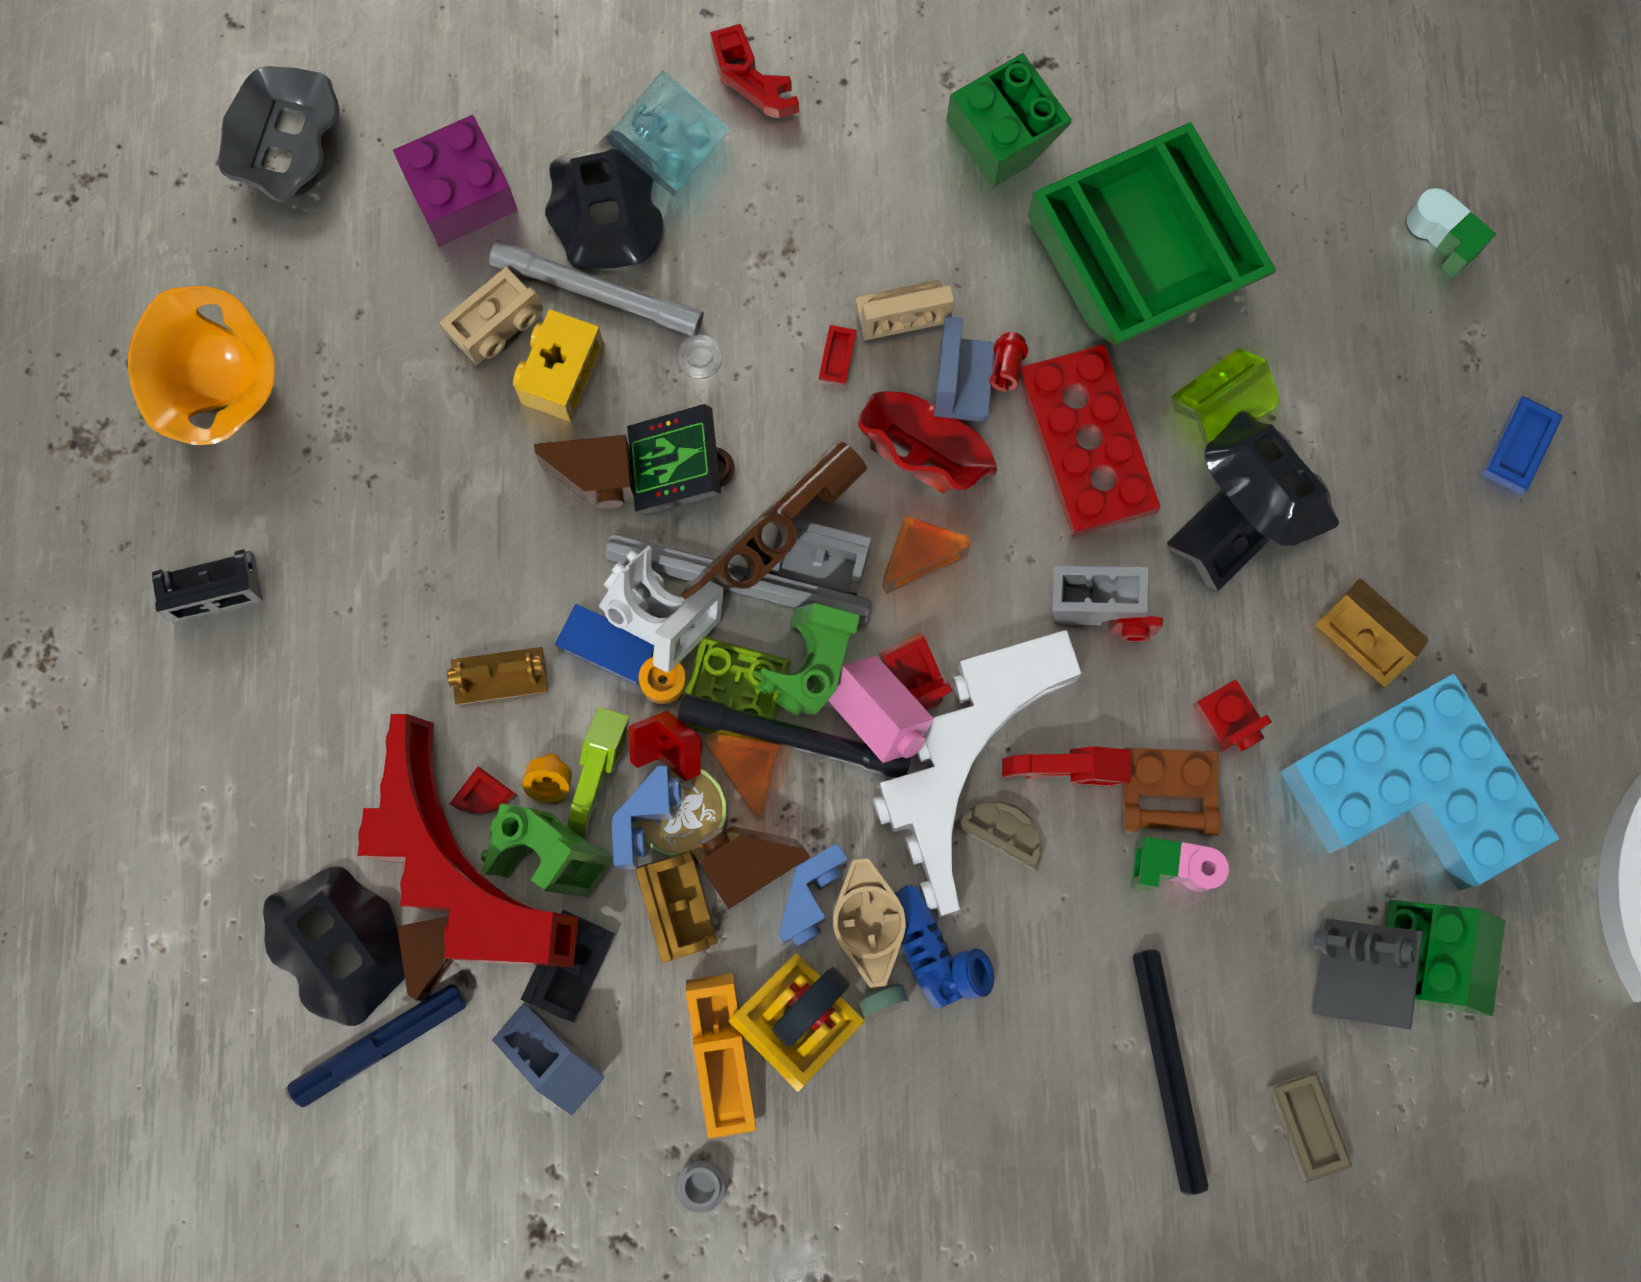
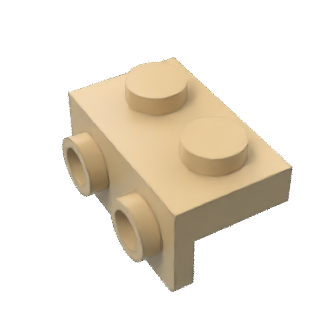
[438,267,543,366]

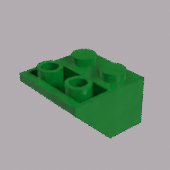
[946,53,1072,187]
[1386,900,1505,1016]

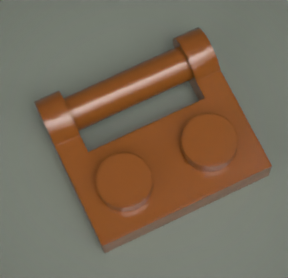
[1121,747,1221,836]

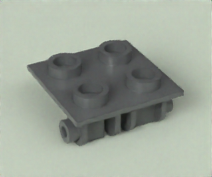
[1313,919,1423,1030]

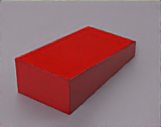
[818,325,857,385]

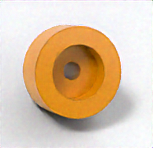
[639,657,687,704]
[522,753,572,803]

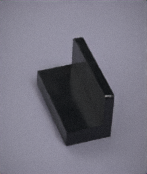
[1167,490,1270,591]

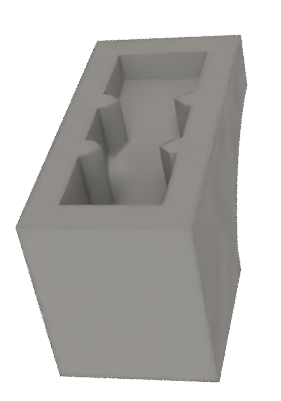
[1052,565,1149,625]

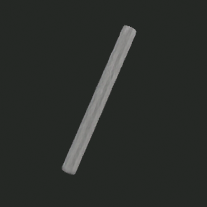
[605,534,871,625]

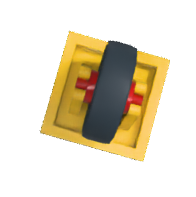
[729,952,865,1092]

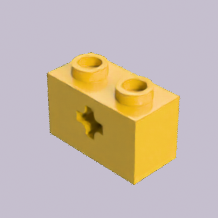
[513,309,604,422]

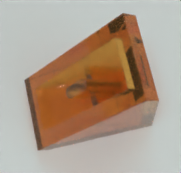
[882,516,971,594]
[704,733,778,822]

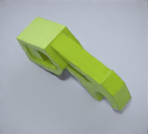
[568,707,629,837]

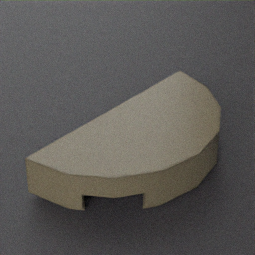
[953,801,1042,872]

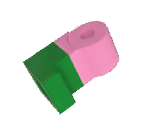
[1131,836,1229,892]

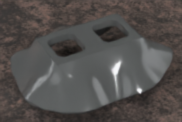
[218,66,339,202]

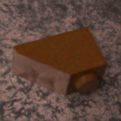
[534,435,634,509]
[692,826,810,909]

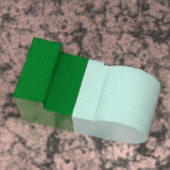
[1406,188,1496,278]

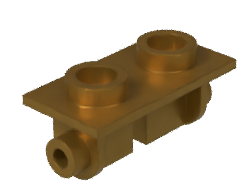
[447,647,548,705]

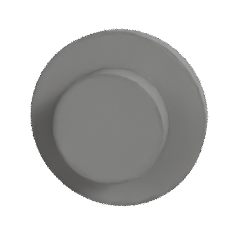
[676,1161,726,1213]

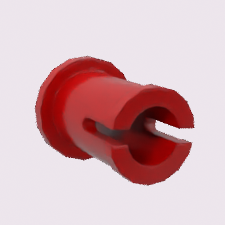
[989,332,1029,392]

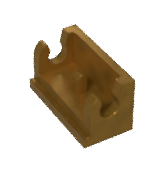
[635,850,718,963]

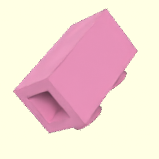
[828,656,934,763]

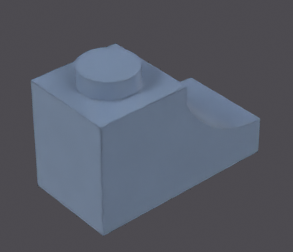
[492,1003,605,1116]

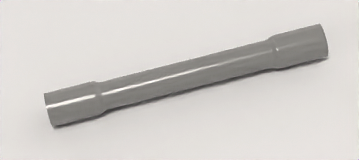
[489,240,704,337]

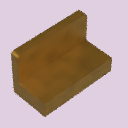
[1316,578,1428,687]

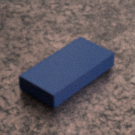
[1481,395,1563,495]
[555,604,654,686]

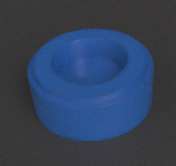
[952,948,995,999]

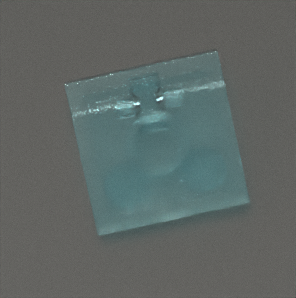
[607,70,730,196]

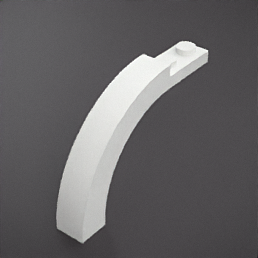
[1598,774,1641,1002]

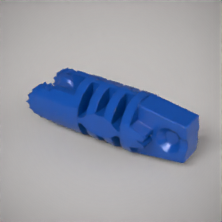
[894,884,963,1009]

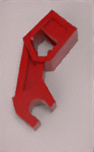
[710,23,799,118]
[1002,746,1131,787]

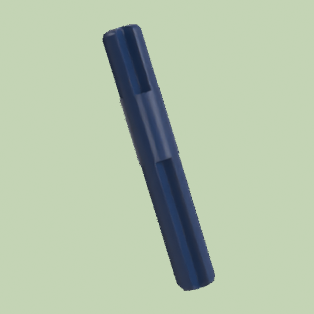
[287,984,467,1107]

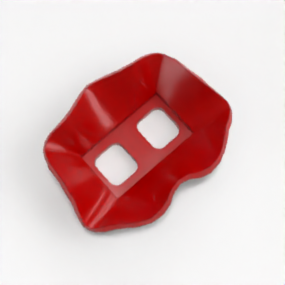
[858,391,997,494]

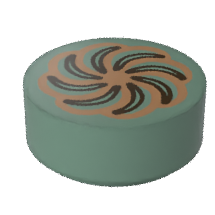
[858,983,909,1020]

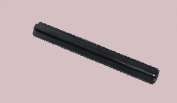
[1133,949,1209,1195]

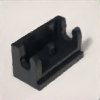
[152,549,263,623]
[520,909,616,1023]

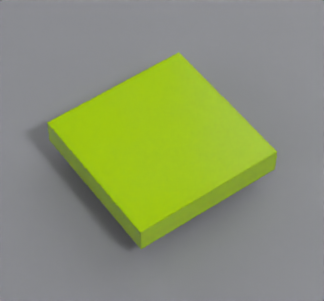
[683,637,791,750]

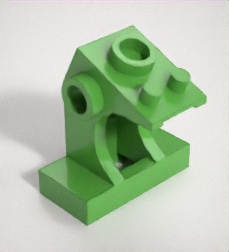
[752,603,860,716]
[481,804,613,897]

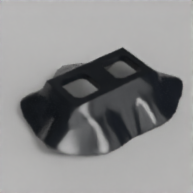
[545,133,663,269]
[1204,411,1339,546]
[263,866,405,1026]

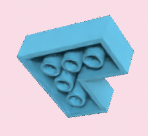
[1280,674,1559,890]

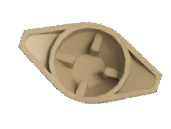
[833,858,906,988]

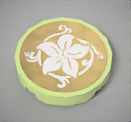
[636,767,727,857]

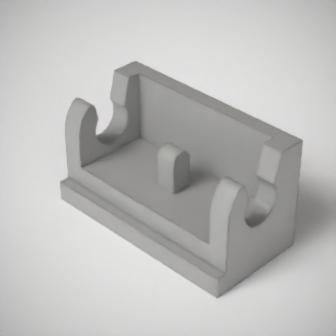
[769,518,871,596]

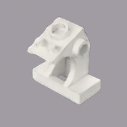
[599,546,724,673]

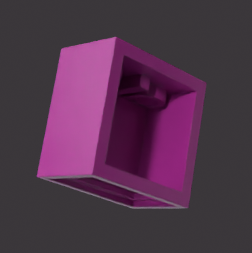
[392,115,518,246]

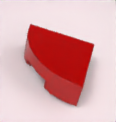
[449,766,518,815]

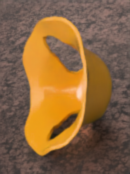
[128,286,275,445]

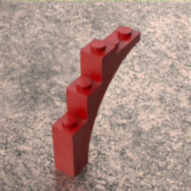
[357,714,578,967]

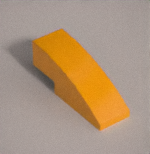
[685,972,757,1139]

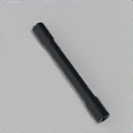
[677,693,911,778]

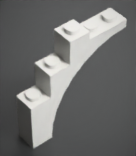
[873,630,1082,919]

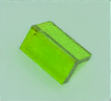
[1170,348,1280,446]

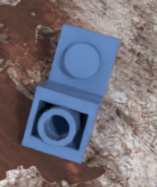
[611,765,681,870]
[779,843,847,947]

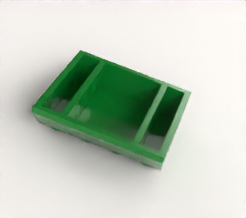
[1027,122,1276,346]

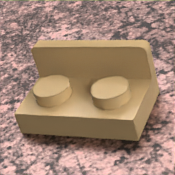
[856,280,954,341]

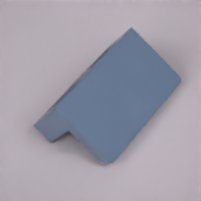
[934,316,994,422]

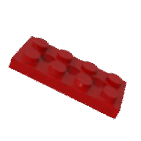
[1018,344,1161,537]

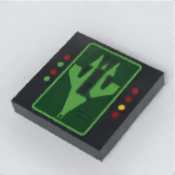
[627,404,721,515]

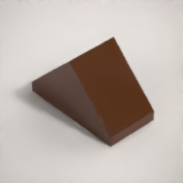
[397,916,455,1001]

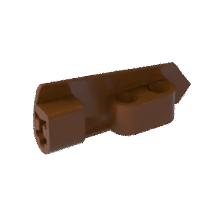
[680,440,867,599]

